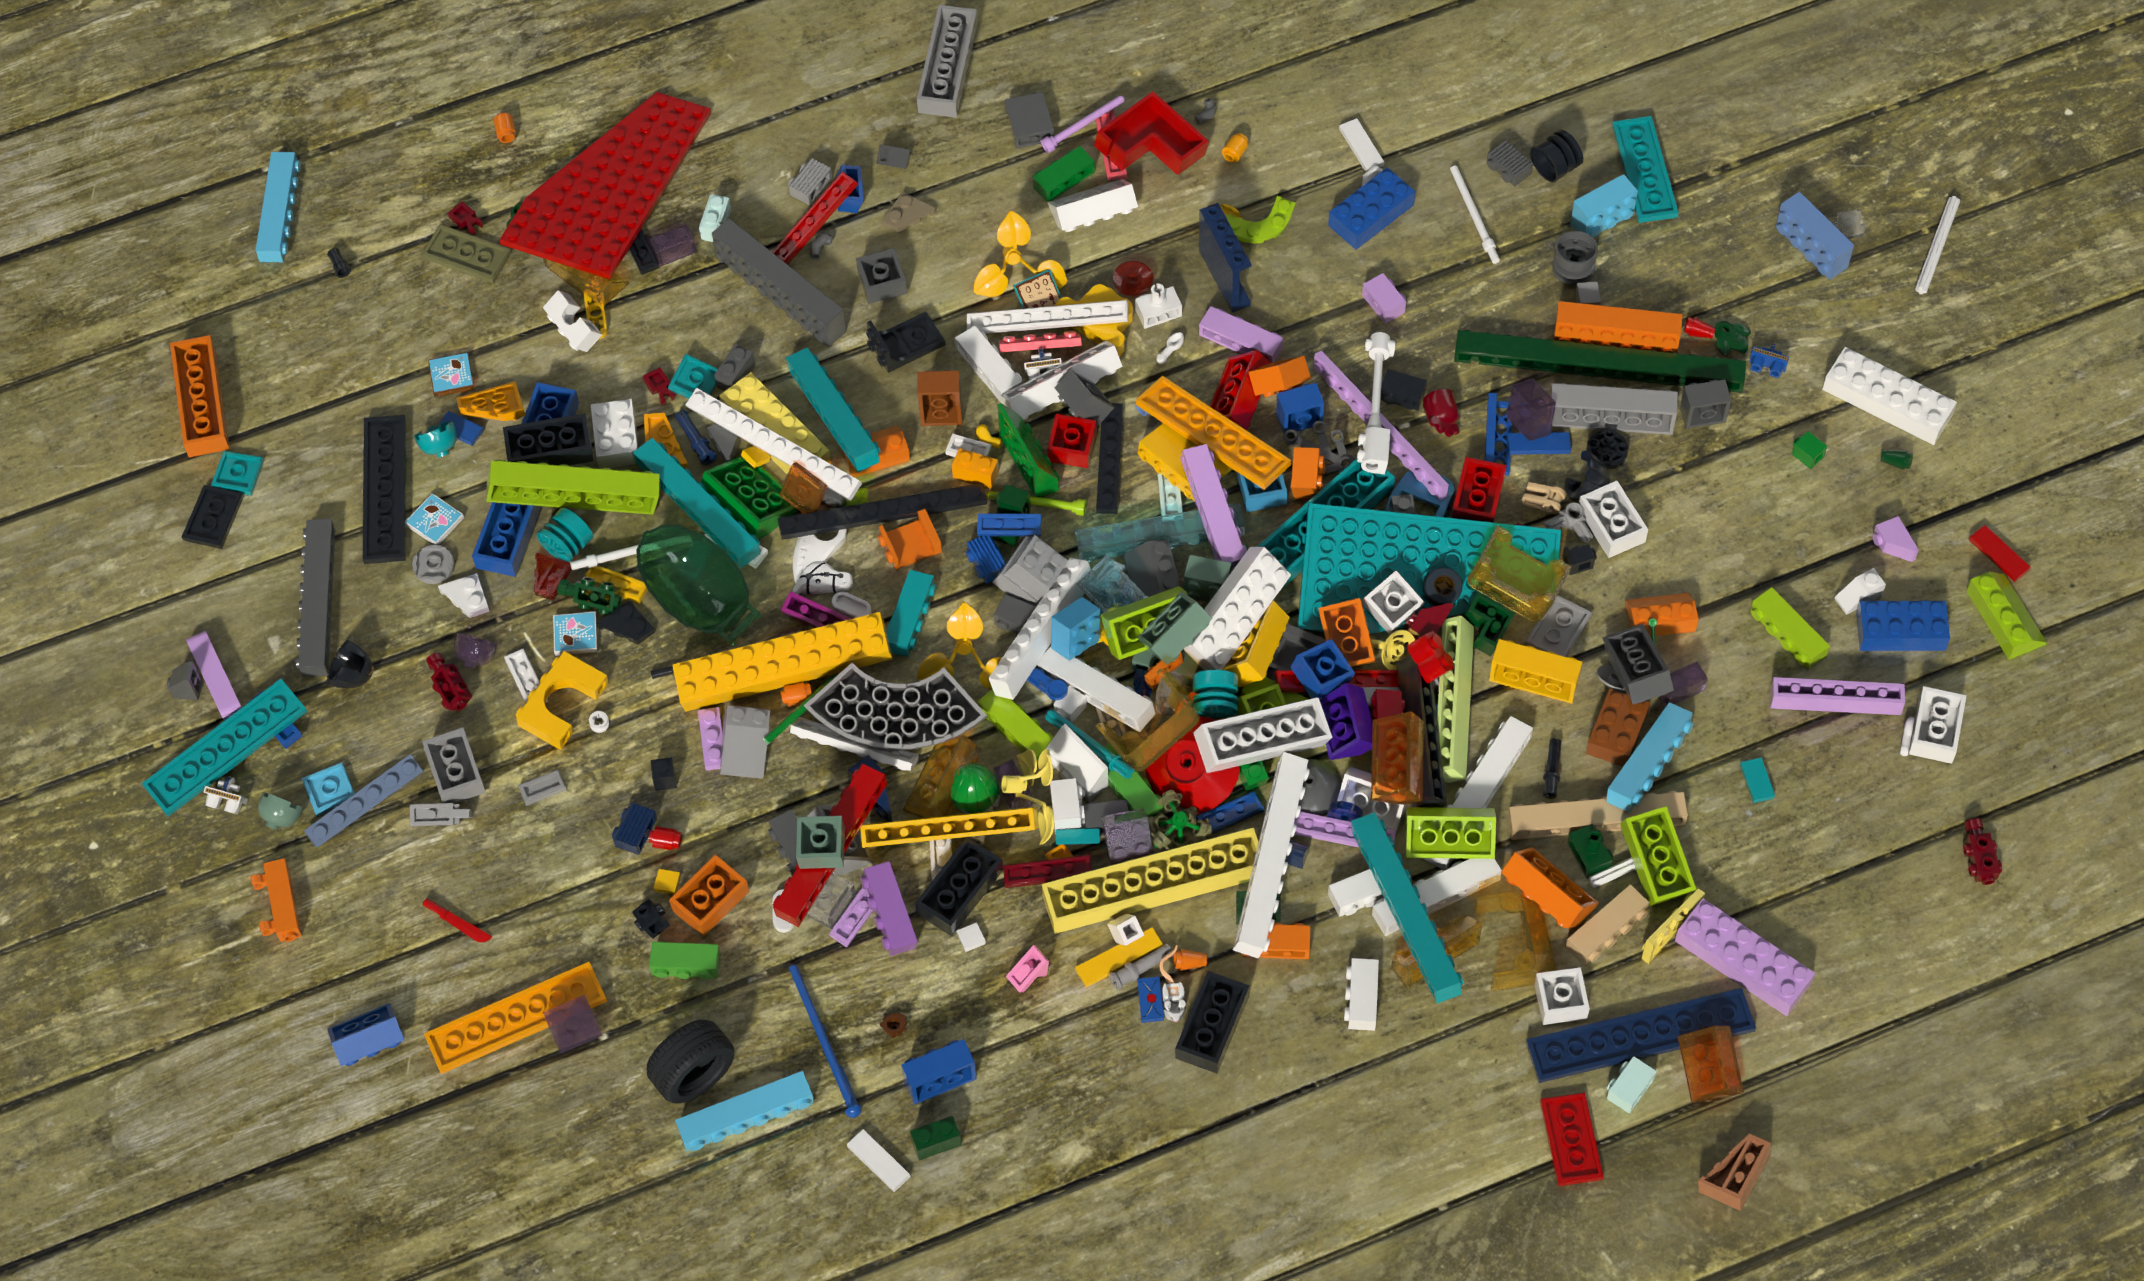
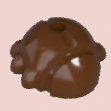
[880,1013,907,1038]

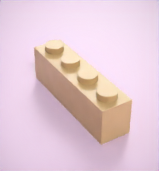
[1566,884,1649,966]

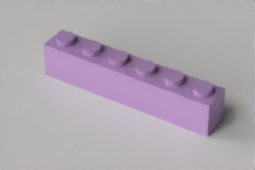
[1180,444,1247,569]
[1770,677,1905,715]

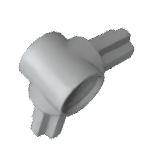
[1544,502,1593,543]

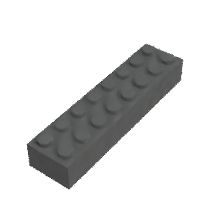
[712,219,846,347]

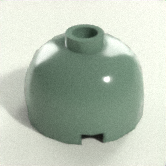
[258,792,303,830]

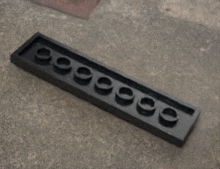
[363,415,406,564]

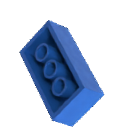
[1328,167,1415,250]
[1856,601,1950,651]

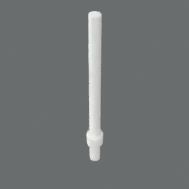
[1450,166,1500,264]
[570,531,694,570]

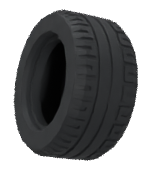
[647,1019,734,1103]

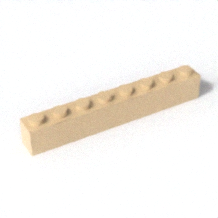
[1508,791,1688,840]

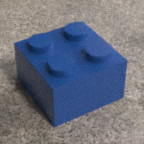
[1276,383,1324,435]
[1290,639,1355,699]

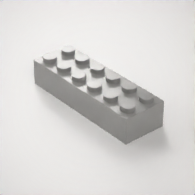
[917,5,978,118]
[1548,383,1678,435]

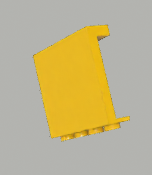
[1137,423,1232,502]

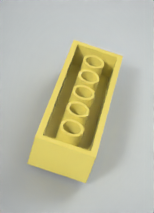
[719,372,831,480]

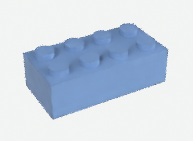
[1776,192,1854,280]

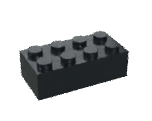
[503,413,594,466]
[915,837,1003,936]
[1175,971,1250,1074]

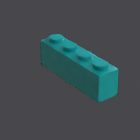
[887,570,937,657]

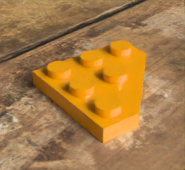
[456,381,526,421]

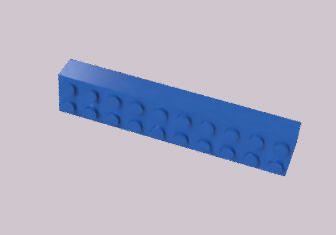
[472,382,579,577]

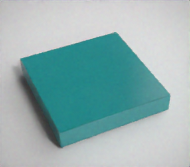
[668,353,718,399]
[211,451,264,496]

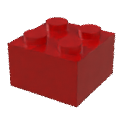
[1047,414,1097,468]

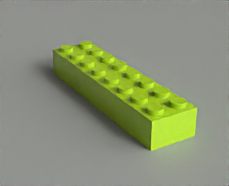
[486,459,660,515]

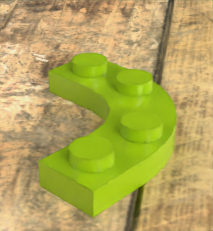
[1226,196,1296,244]

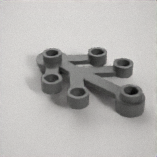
[1283,421,1355,477]

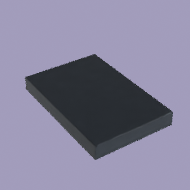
[182,485,244,549]

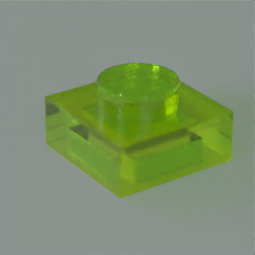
[846,488,868,506]

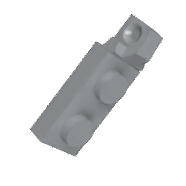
[410,803,472,827]

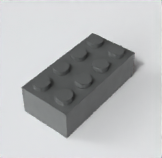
[1602,624,1674,704]

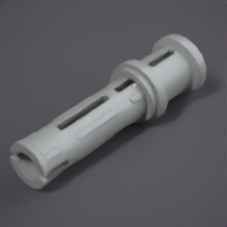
[1108,943,1174,991]

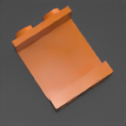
[877,509,942,570]

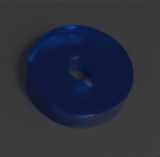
[1327,801,1364,822]

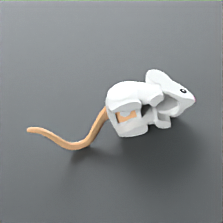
[1159,945,1186,1022]

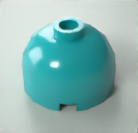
[414,421,457,458]

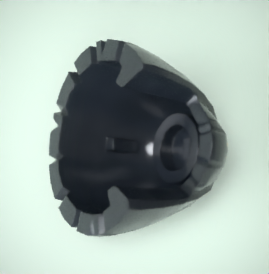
[1565,451,1610,499]
[326,640,374,689]

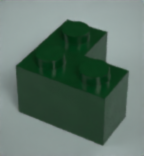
[992,484,1031,547]
[1464,593,1515,657]

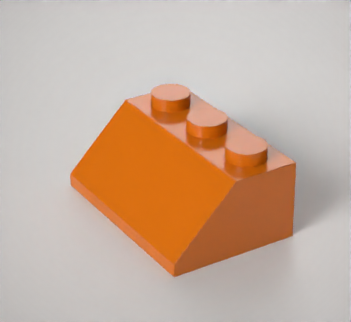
[838,426,910,478]
[1625,593,1699,637]

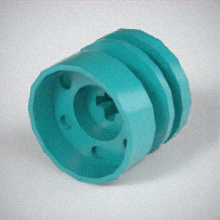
[536,508,593,564]
[1192,670,1238,719]

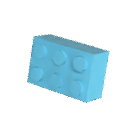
[1570,174,1638,238]

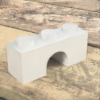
[543,290,602,352]

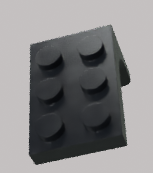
[865,312,946,373]

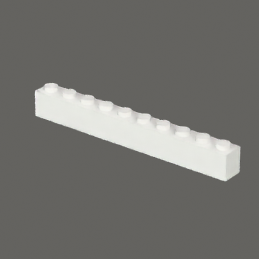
[1233,752,1310,958]

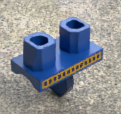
[1749,343,1789,378]

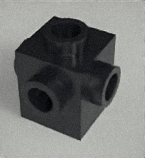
[632,899,670,939]

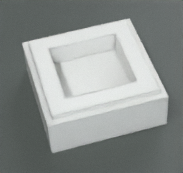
[956,922,986,952]

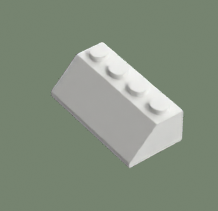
[1048,179,1138,232]

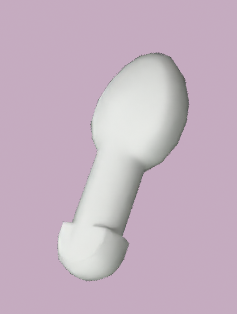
[1156,332,1184,364]
[1900,717,1915,756]

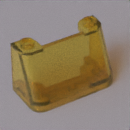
[1467,525,1571,621]

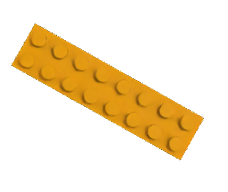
[1136,376,1291,490]
[424,962,607,1074]

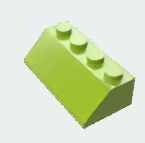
[1966,572,2047,660]
[1406,807,1496,859]

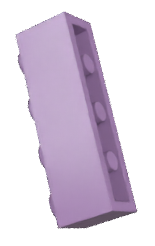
[1199,306,1283,363]

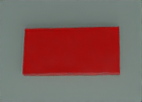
[1540,1092,1604,1186]

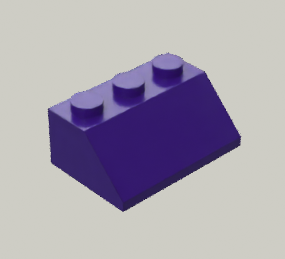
[1320,683,1378,760]

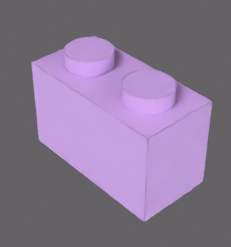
[1362,273,1407,324]

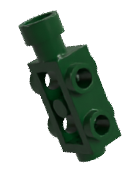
[557,577,622,614]

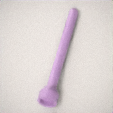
[1040,96,1125,154]

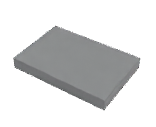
[1524,594,1593,657]

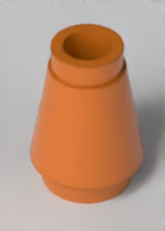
[1173,949,1207,971]

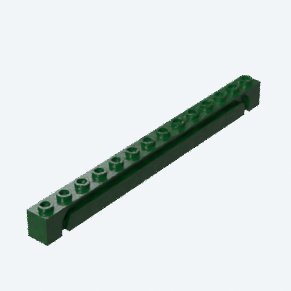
[1454,330,1746,393]

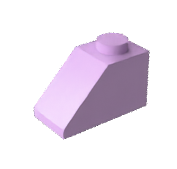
[1872,516,1919,562]

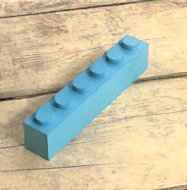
[256,152,301,262]
[1607,702,1694,813]
[675,1071,814,1152]

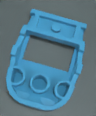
[1385,470,1455,518]

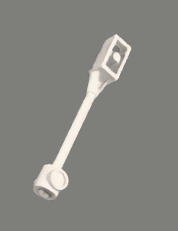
[1357,332,1395,475]

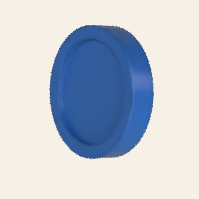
[1046,680,1068,701]

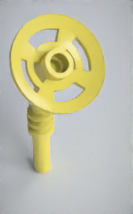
[1371,630,1415,670]

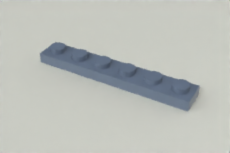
[304,754,423,849]

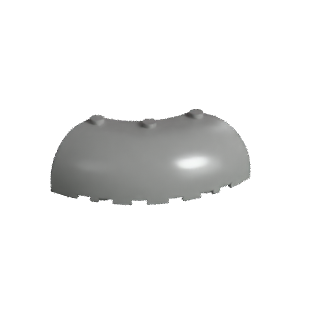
[804,663,988,750]

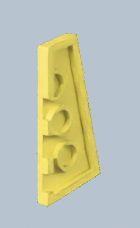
[1642,888,1705,964]

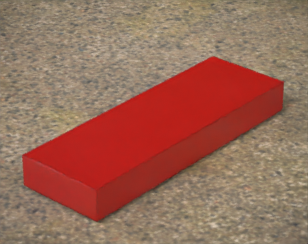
[1969,525,2031,582]

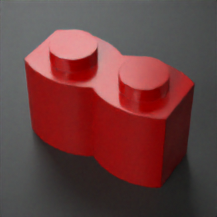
[1407,631,1454,683]

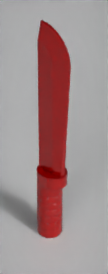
[423,898,492,943]

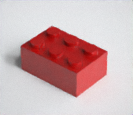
[1452,457,1507,523]

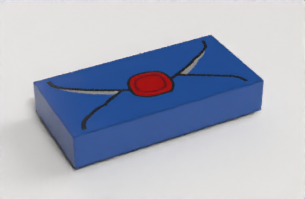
[1137,977,1164,1023]

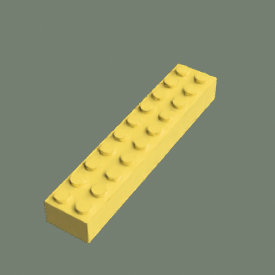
[1042,828,1258,934]

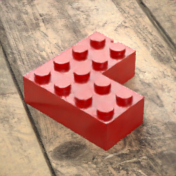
[1094,91,1209,175]

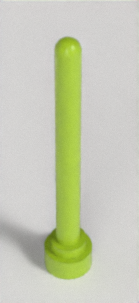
[987,491,1087,516]

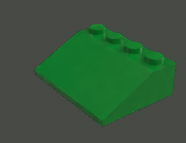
[997,403,1060,498]
[701,456,804,539]

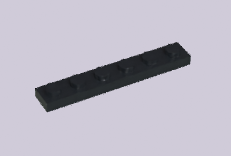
[1096,403,1123,514]

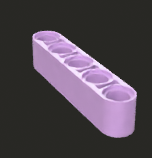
[186,631,242,721]

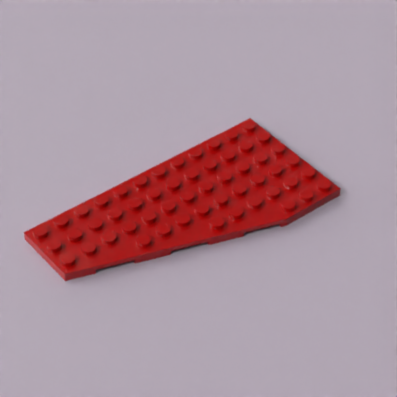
[500,92,711,280]

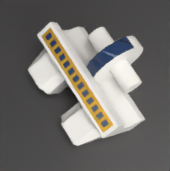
[1024,348,1062,380]
[204,777,248,814]

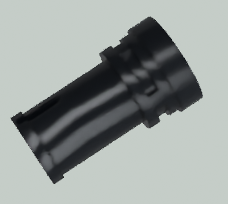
[327,248,351,278]

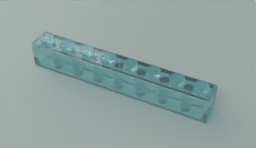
[1075,503,1245,562]

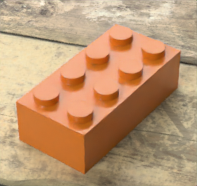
[1501,847,1599,929]

